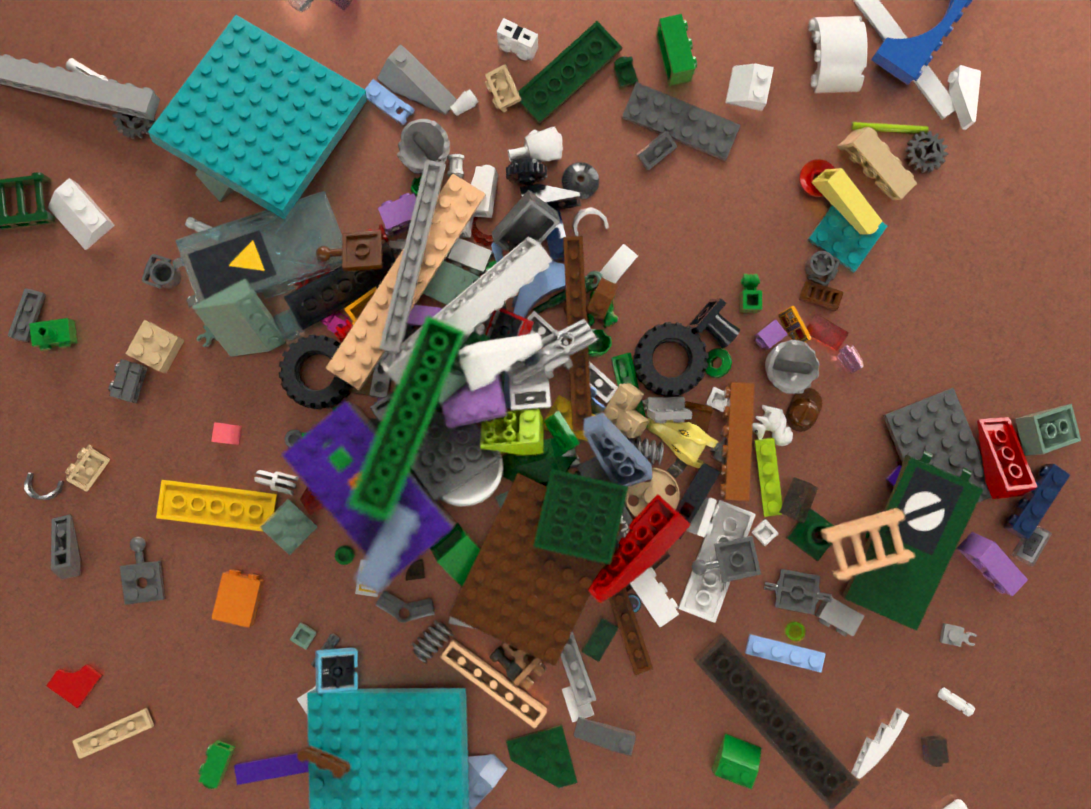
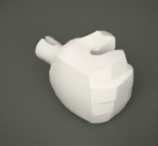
[508,127,563,162]

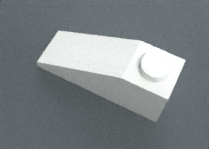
[948,65,981,130]

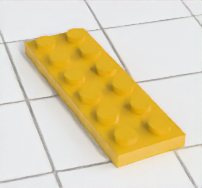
[156,480,278,532]

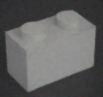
[815,597,864,637]

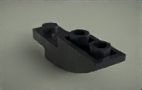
[676,462,720,539]

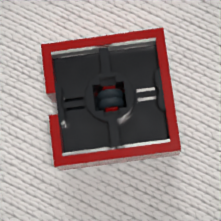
[485,308,534,340]

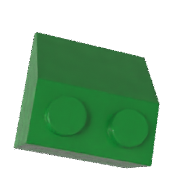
[711,733,762,790]

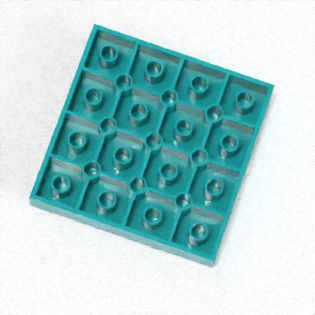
[148,15,367,220]
[307,688,469,809]

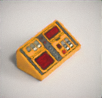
[778,306,811,342]

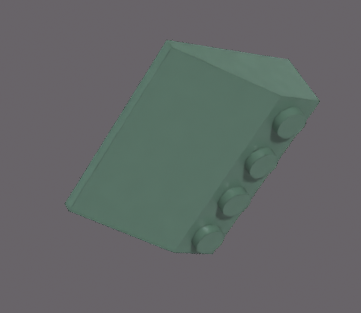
[192,279,286,357]

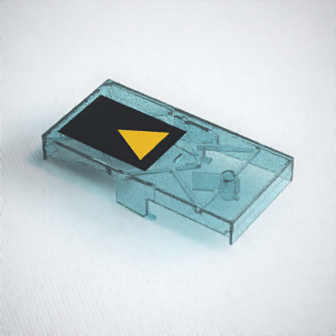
[172,191,342,308]

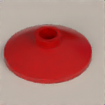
[799,159,835,197]

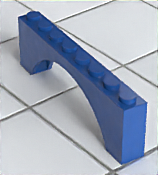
[871,0,973,85]

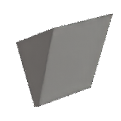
[667,458,687,478]

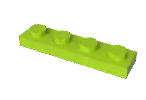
[754,438,784,517]

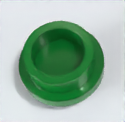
[335,545,354,565]

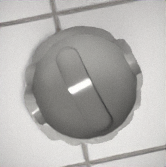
[397,119,450,174]
[765,340,820,394]

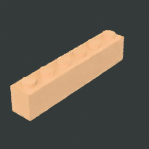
[440,638,547,728]

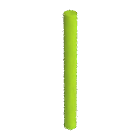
[851,122,928,134]

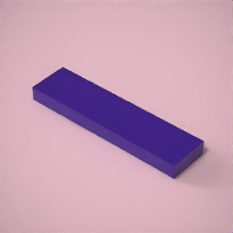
[234,753,309,785]

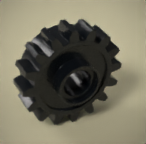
[506,158,547,185]

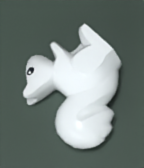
[752,405,793,446]

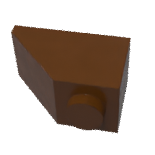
[586,278,619,320]

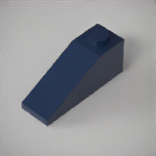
[546,210,566,262]

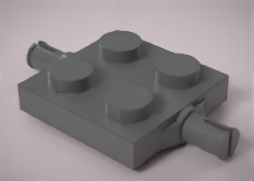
[764,569,832,615]

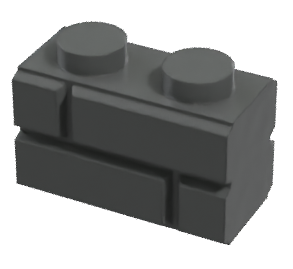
[109,359,148,403]

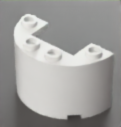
[808,16,867,93]

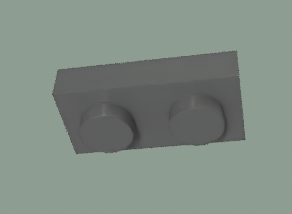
[636,131,678,170]

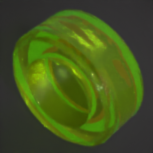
[785,621,806,641]

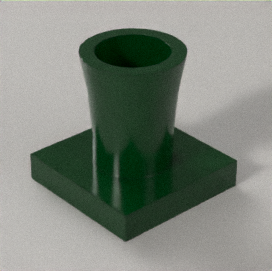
[786,507,834,561]

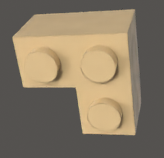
[603,383,650,439]

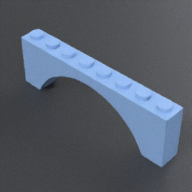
[504,261,565,409]

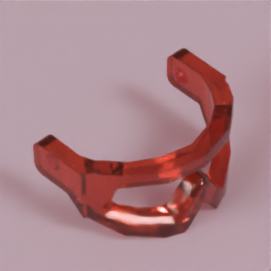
[472,217,493,247]

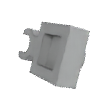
[939,623,977,647]

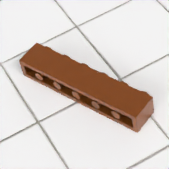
[720,382,755,501]

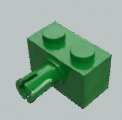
[29,318,78,351]

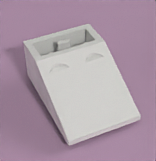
[509,370,551,410]

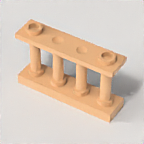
[821,508,915,580]

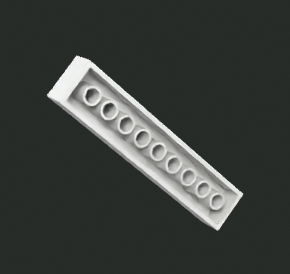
[380,237,552,384]

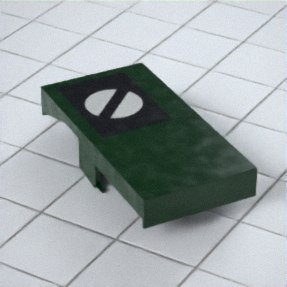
[841,450,984,631]

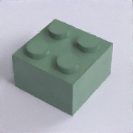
[260,499,317,555]

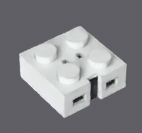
[497,18,538,61]

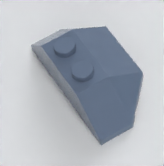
[468,754,508,809]

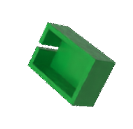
[656,14,697,86]

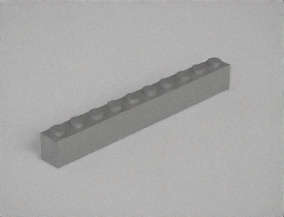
[0,54,160,120]

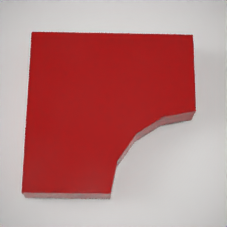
[46,664,103,708]

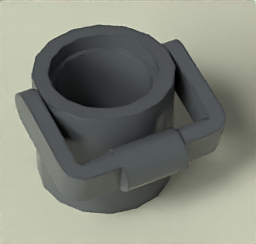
[805,251,840,286]
[142,254,181,289]

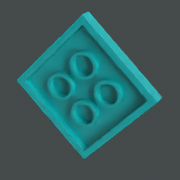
[808,205,887,273]

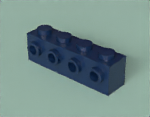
[1004,464,1070,539]

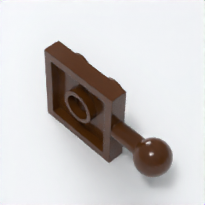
[316,230,383,271]

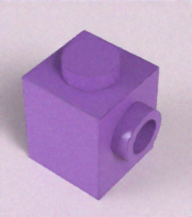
[754,320,788,350]

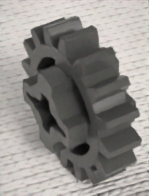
[113,112,156,140]
[905,131,948,173]

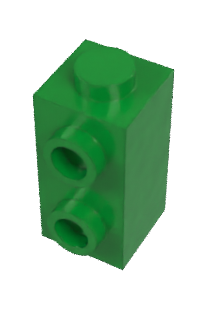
[198,740,235,789]

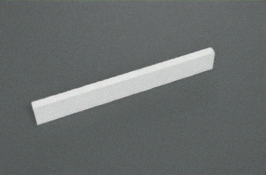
[853,0,955,120]

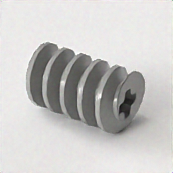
[628,437,664,466]
[412,620,454,663]

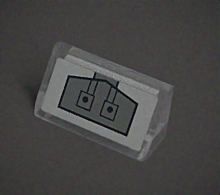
[1011,526,1052,566]

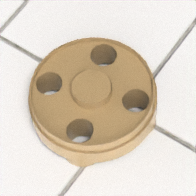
[625,467,680,518]

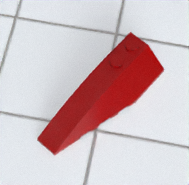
[588,494,691,603]

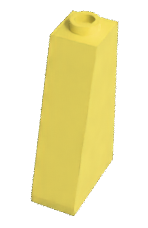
[812,168,883,235]

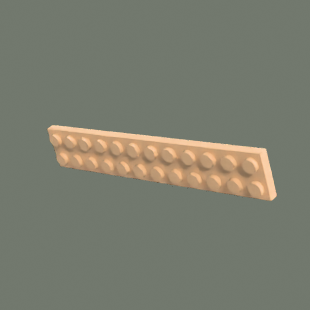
[326,173,486,390]

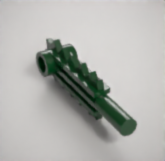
[533,276,594,314]

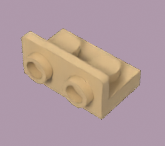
[485,64,521,112]
[65,445,110,492]

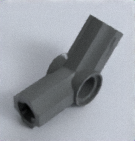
[375,590,435,623]

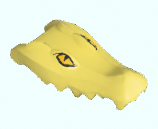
[647,418,718,469]

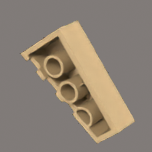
[837,127,917,200]

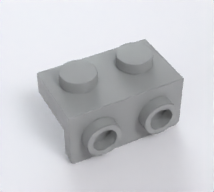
[647,396,692,423]

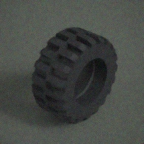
[633,322,709,397]
[278,334,353,409]

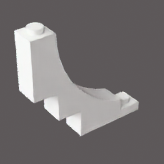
[389,165,498,258]

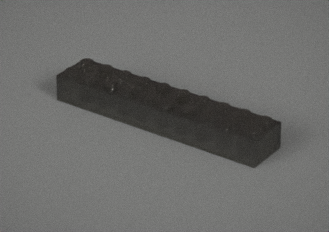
[693,633,860,809]

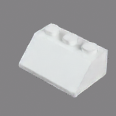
[48,178,115,250]

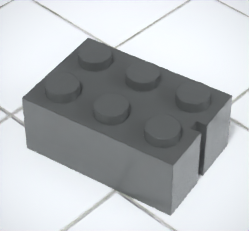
[492,190,560,252]

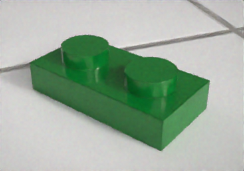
[543,411,580,453]

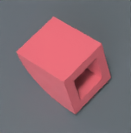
[212,422,242,445]

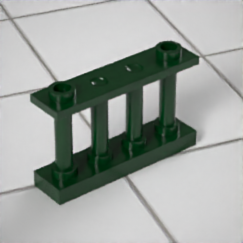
[0,172,56,230]

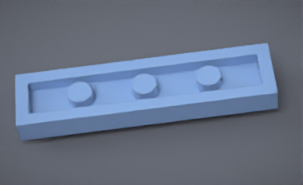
[745,634,826,672]

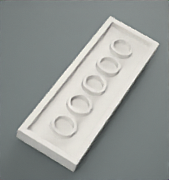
[678,500,756,623]

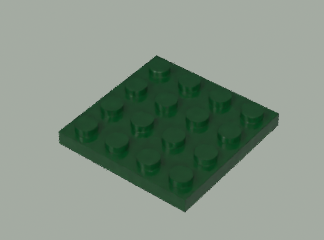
[533,469,628,564]

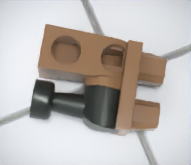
[489,642,547,690]

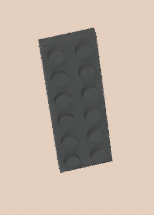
[622,82,741,161]

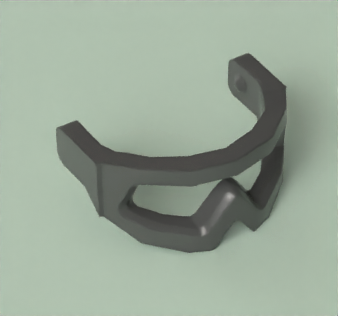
[24,472,64,500]

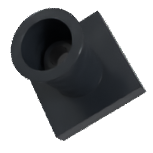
[688,298,740,349]

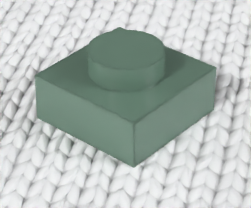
[290,622,317,650]

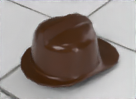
[785,388,823,432]

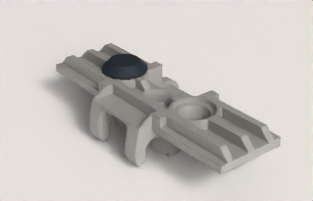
[507,319,598,385]

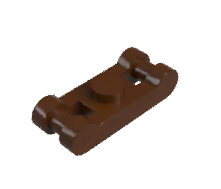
[297,745,351,778]

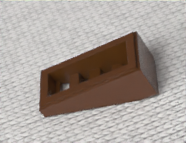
[799,281,844,311]

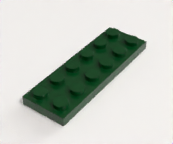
[518,21,623,124]

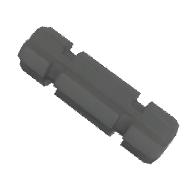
[311,633,340,668]

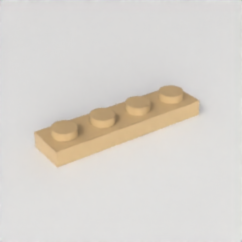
[72,708,154,759]

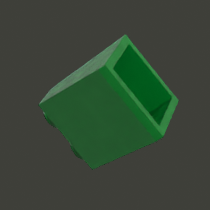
[430,522,481,587]

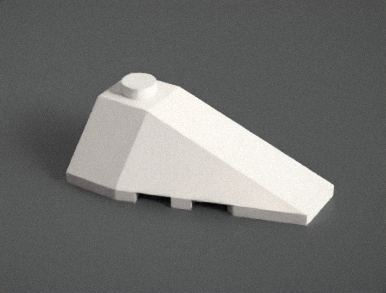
[460,333,543,391]

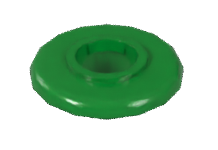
[705,348,732,378]

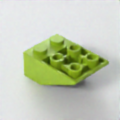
[480,408,544,455]

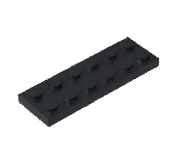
[284,242,396,330]

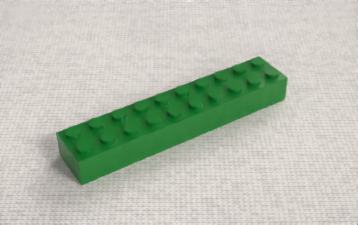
[346,316,465,523]

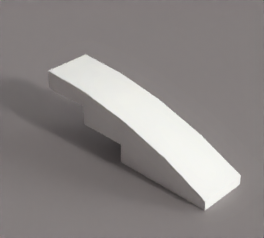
[851,708,909,779]

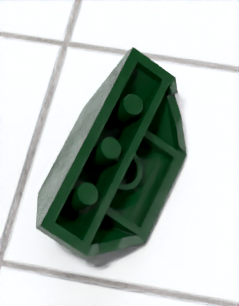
[502,438,577,484]

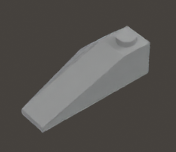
[377,44,457,115]

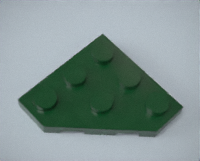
[506,724,578,788]

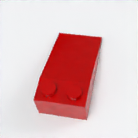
[977,417,1037,499]

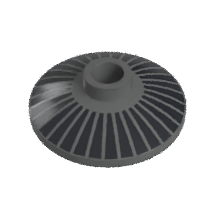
[562,162,599,200]

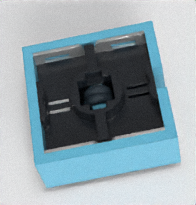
[315,648,358,693]

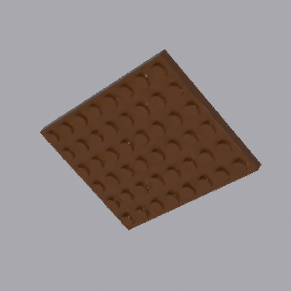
[449,473,624,666]

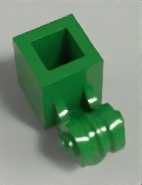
[739,274,762,313]

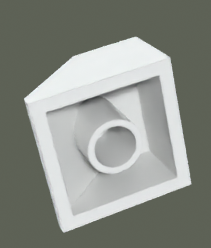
[726,64,774,111]

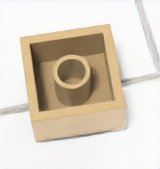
[125,320,185,374]

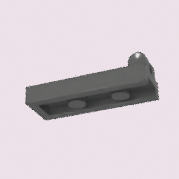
[7,288,46,343]

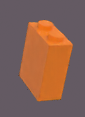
[211,569,265,628]

